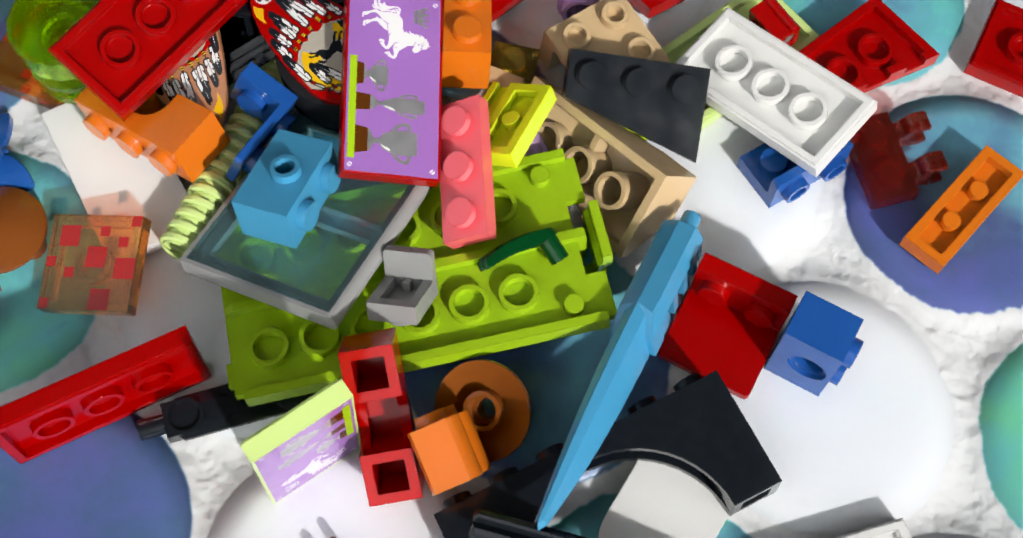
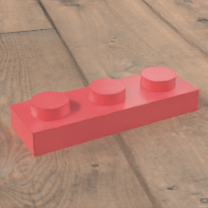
[440,94,497,249]

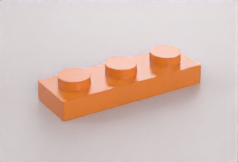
[899,145,1023,274]

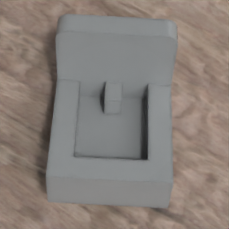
[366,245,438,326]

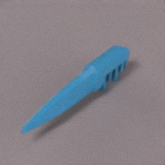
[536,210,704,531]

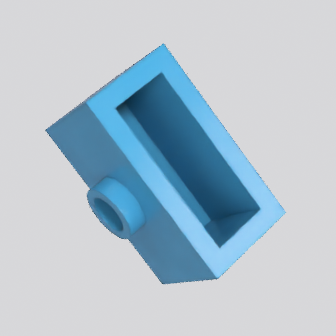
[231,129,341,249]

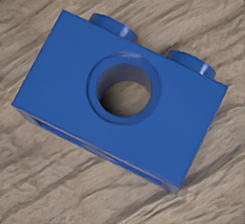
[764,291,864,396]

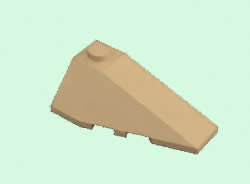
[531,76,697,258]

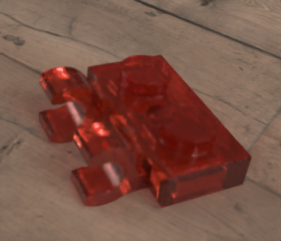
[849,111,949,210]

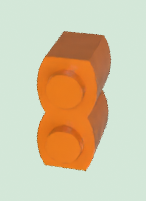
[407,404,492,496]

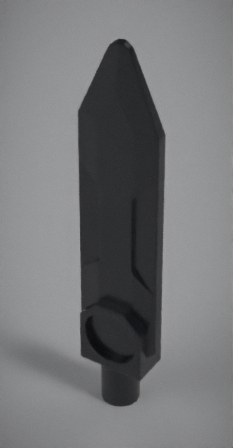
[137,384,317,443]

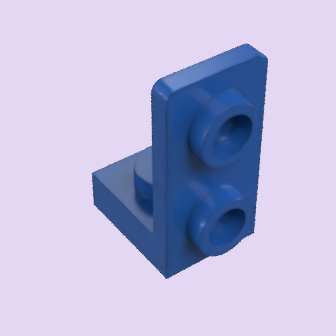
[225,61,299,182]

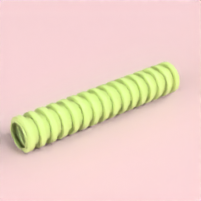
[159,59,284,260]

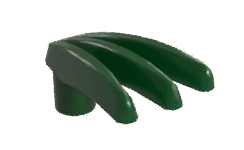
[477,228,569,272]

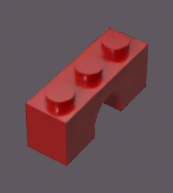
[338,327,424,507]

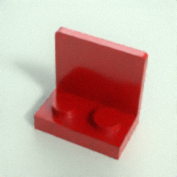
[657,252,798,399]

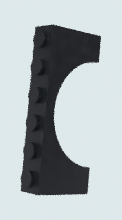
[434,370,782,538]

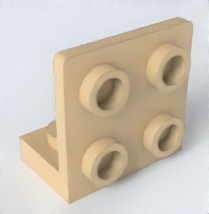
[538,0,670,70]

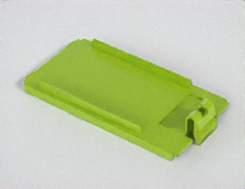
[215,148,617,407]

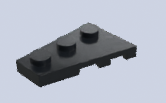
[562,48,711,163]

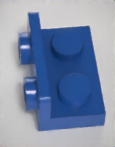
[736,140,854,208]

